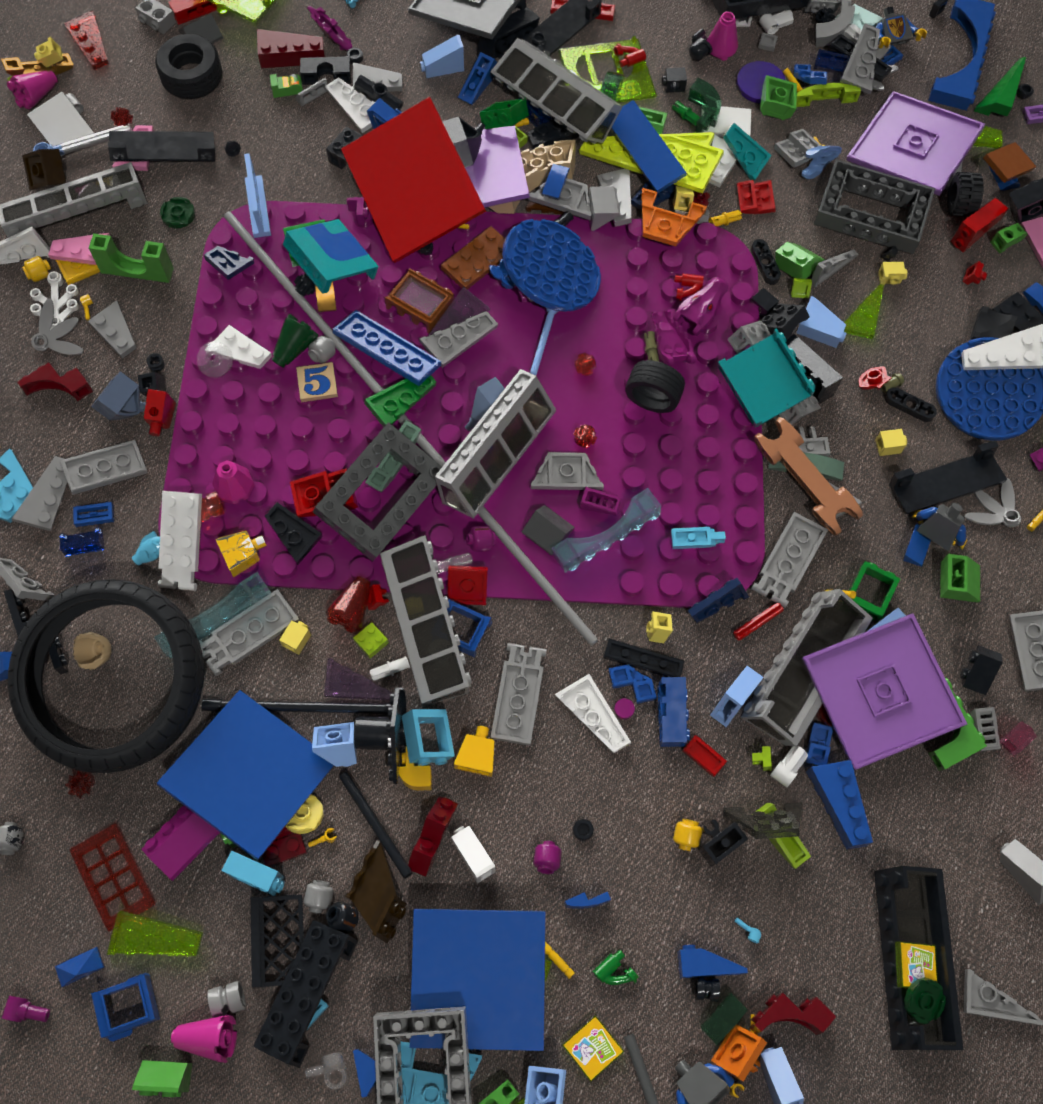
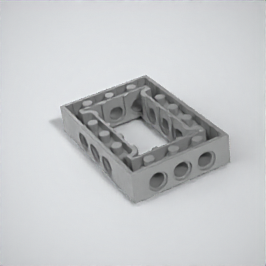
[373,1006,472,1104]

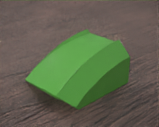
[760,75,797,120]

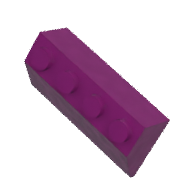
[141,806,220,881]

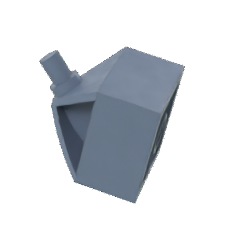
[91,372,146,420]
[465,377,515,431]

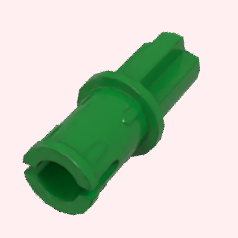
[672,101,702,126]

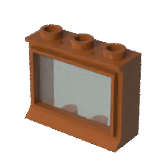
[384,268,454,334]

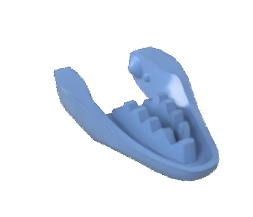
[801,146,842,179]

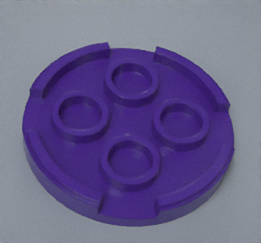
[736,61,786,103]

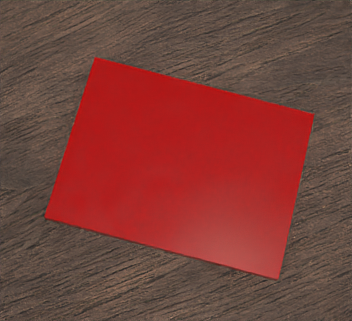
[341,97,486,263]

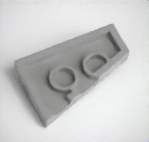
[353,63,403,93]
[88,300,137,359]
[0,558,55,601]

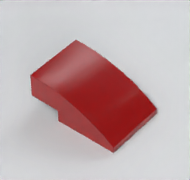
[290,468,358,517]

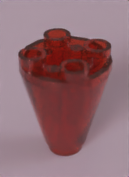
[325,576,371,634]

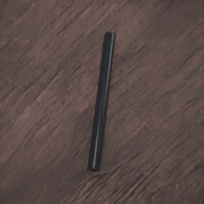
[339,772,413,879]

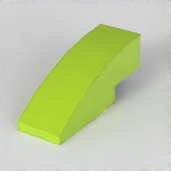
[752,803,811,869]

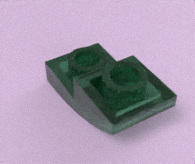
[701,993,748,1045]

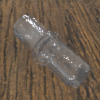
[436,553,473,574]

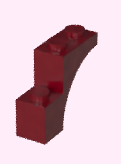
[17,362,93,401]
[408,796,458,877]
[749,993,836,1035]

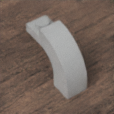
[815,0,855,47]

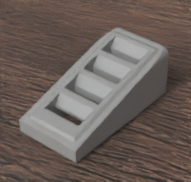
[970,707,1001,752]

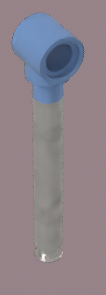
[33,123,132,155]

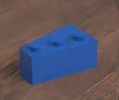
[657,677,690,747]

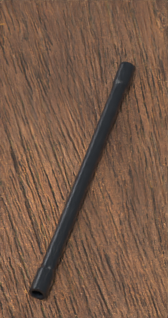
[201,699,391,715]

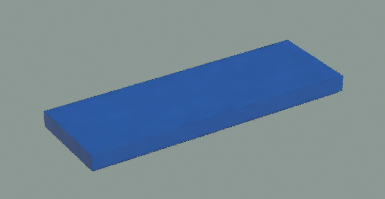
[605,100,687,194]
[333,310,441,386]

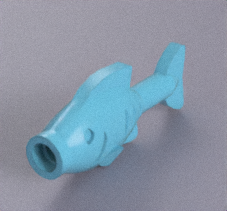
[132,531,160,566]

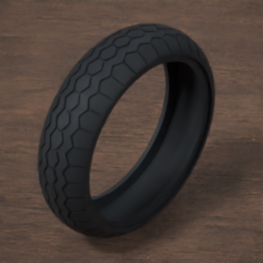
[8,579,204,773]

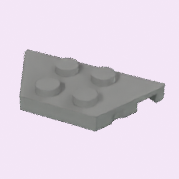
[528,178,592,220]
[531,452,604,490]

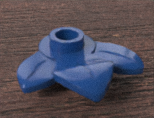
[489,258,516,289]

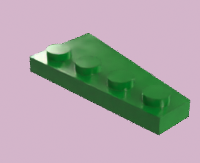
[364,375,436,427]

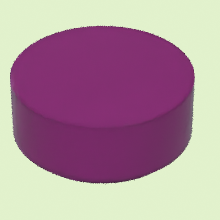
[614,698,635,720]

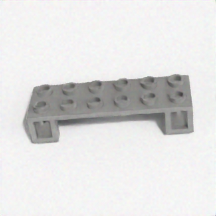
[727,321,821,425]

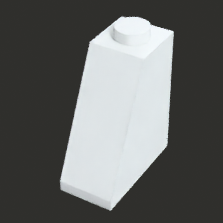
[451,826,495,884]

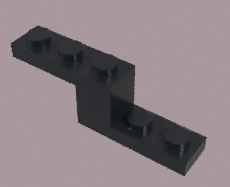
[4,589,69,675]

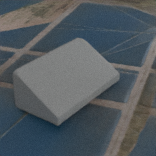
[295,78,327,106]

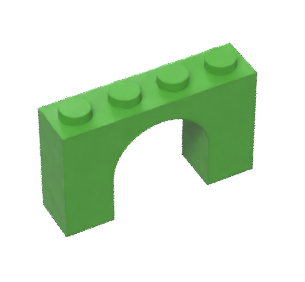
[89,233,174,283]
[928,678,987,771]

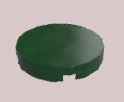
[160,197,195,229]
[904,977,946,1024]

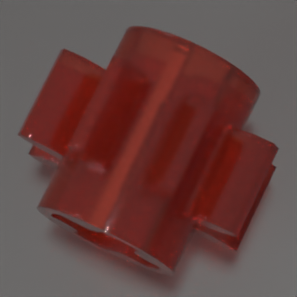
[110,107,133,126]
[575,352,597,376]
[573,424,597,448]
[65,771,94,799]

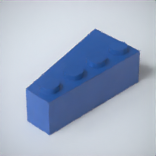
[806,760,873,850]

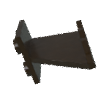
[345,840,407,944]

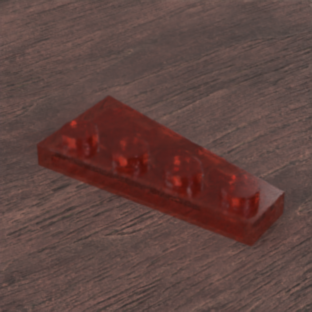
[64,10,109,70]

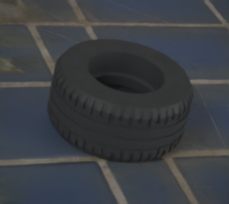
[155,34,222,99]

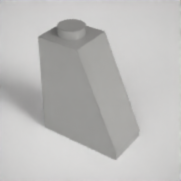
[1000,839,1043,905]

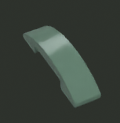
[365,420,422,493]
[768,452,844,481]

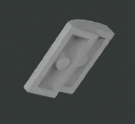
[774,129,821,168]

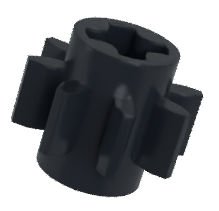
[815,7,836,23]
[294,273,316,296]

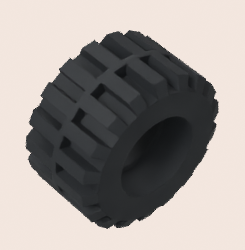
[947,172,984,217]

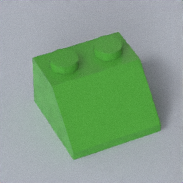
[775,242,825,279]

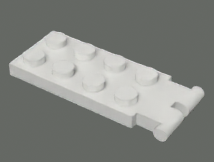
[158,491,202,591]

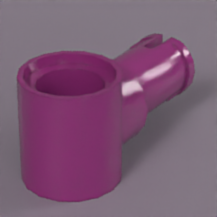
[1,995,50,1022]

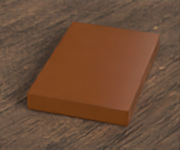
[983,142,1036,183]

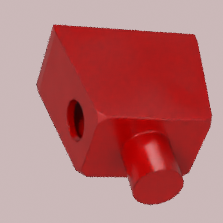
[144,389,176,436]

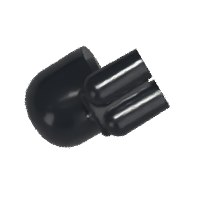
[689,28,713,61]

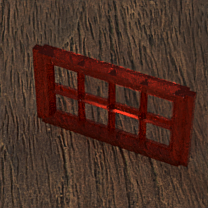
[69,823,156,932]

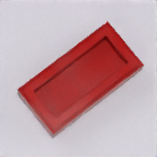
[682,735,727,778]

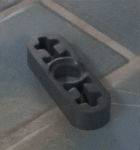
[751,239,781,285]
[885,387,937,422]

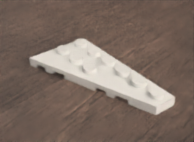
[961,324,1043,370]

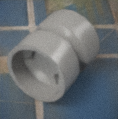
[207,981,246,1018]

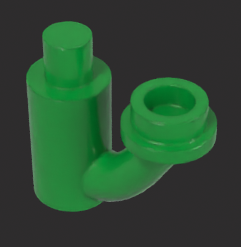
[592,950,639,985]

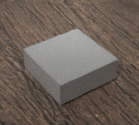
[758,32,778,52]

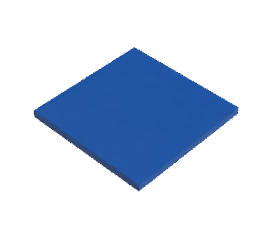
[157,690,334,861]
[410,909,545,1051]

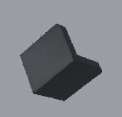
[752,288,779,319]

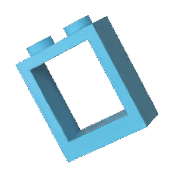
[402,709,455,766]
[221,851,285,896]

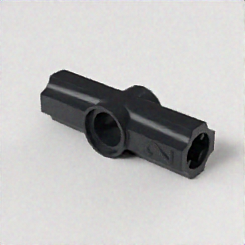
[354,75,404,111]

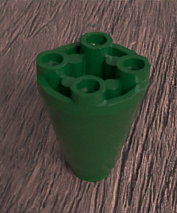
[271,314,319,368]

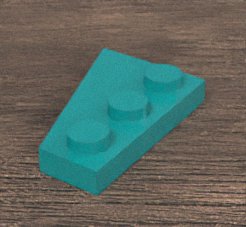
[723,123,772,180]

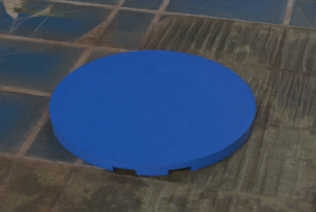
[502,219,601,312]
[936,337,1043,441]

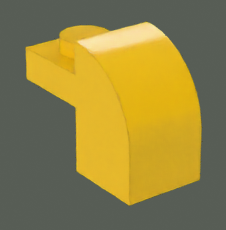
[399,746,432,791]

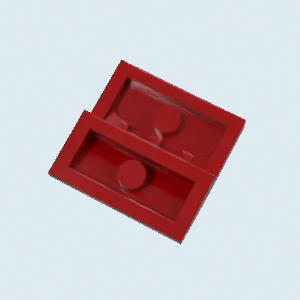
[737,180,776,214]

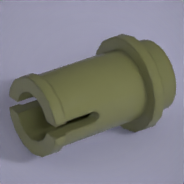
[880,373,904,393]

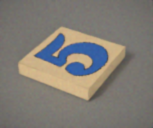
[296,362,338,402]

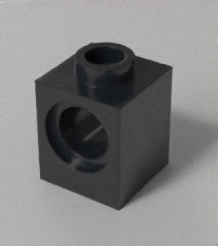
[662,67,687,93]

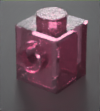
[1000,721,1037,756]

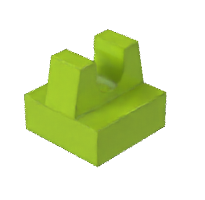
[791,278,812,298]
[752,746,772,771]

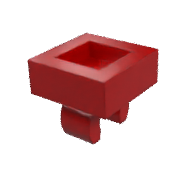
[962,261,987,285]
[365,584,389,610]

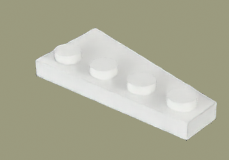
[325,77,380,133]
[555,674,631,753]

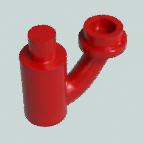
[613,43,646,67]
[674,273,704,301]

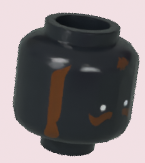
[326,901,359,933]

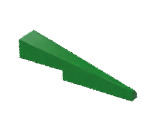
[974,57,1026,116]

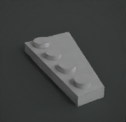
[840,23,880,94]
[597,169,632,227]
[12,456,68,531]

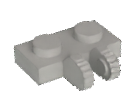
[797,426,830,457]

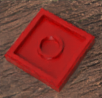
[447,566,488,605]

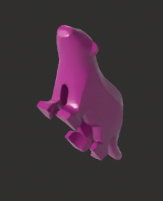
[307,6,353,51]

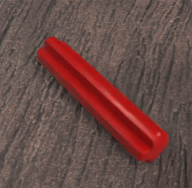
[733,603,784,640]

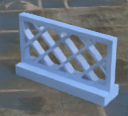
[244,153,271,238]

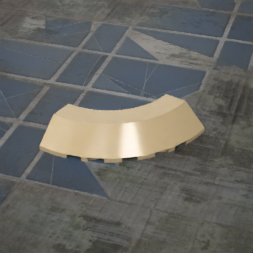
[489,140,576,214]

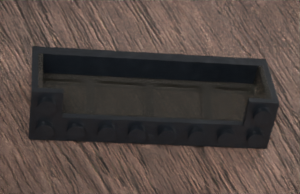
[874,866,964,1050]

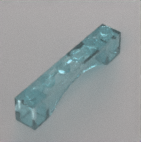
[551,488,661,573]
[154,572,271,659]

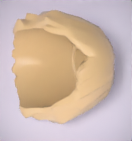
[73,632,112,670]

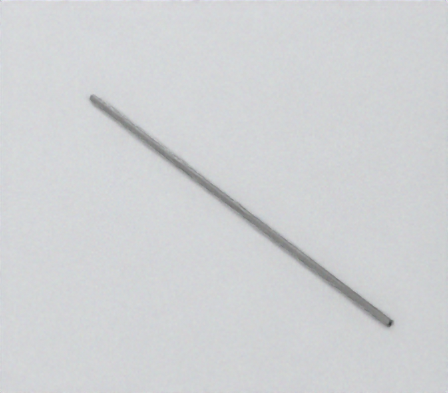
[224,211,598,646]

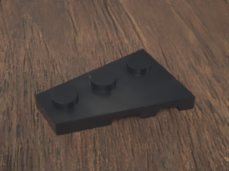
[527,108,579,149]

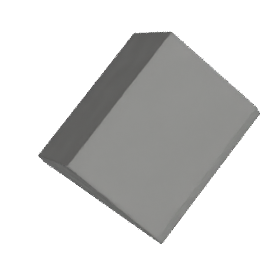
[588,186,621,231]

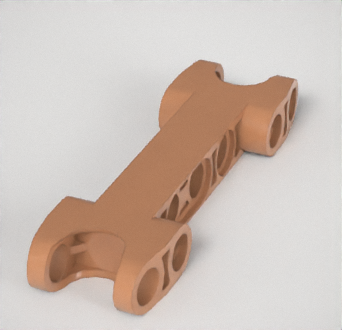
[754,417,863,536]

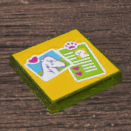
[895,941,938,988]
[562,1015,624,1082]

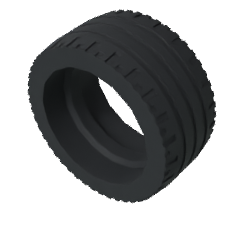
[625,360,685,413]

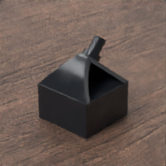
[443,116,485,167]

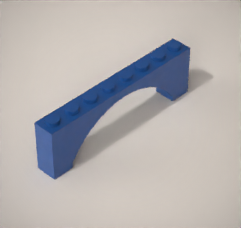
[928,0,996,111]

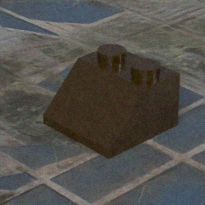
[22,149,66,190]

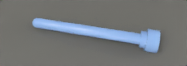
[530,308,559,375]

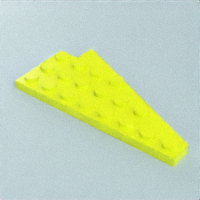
[579,132,724,194]

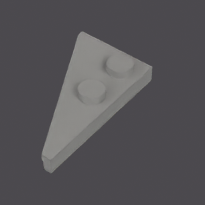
[811,249,858,288]
[964,969,1043,1026]

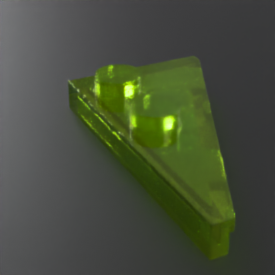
[844,284,884,339]

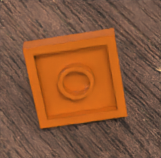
[711,1023,767,1082]

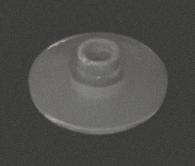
[197,341,233,378]

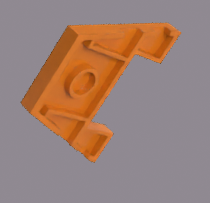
[641,188,707,247]

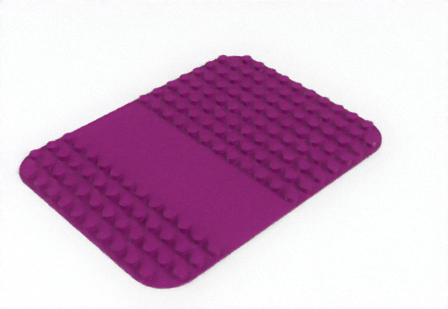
[158,201,765,608]

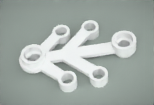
[30,271,79,330]

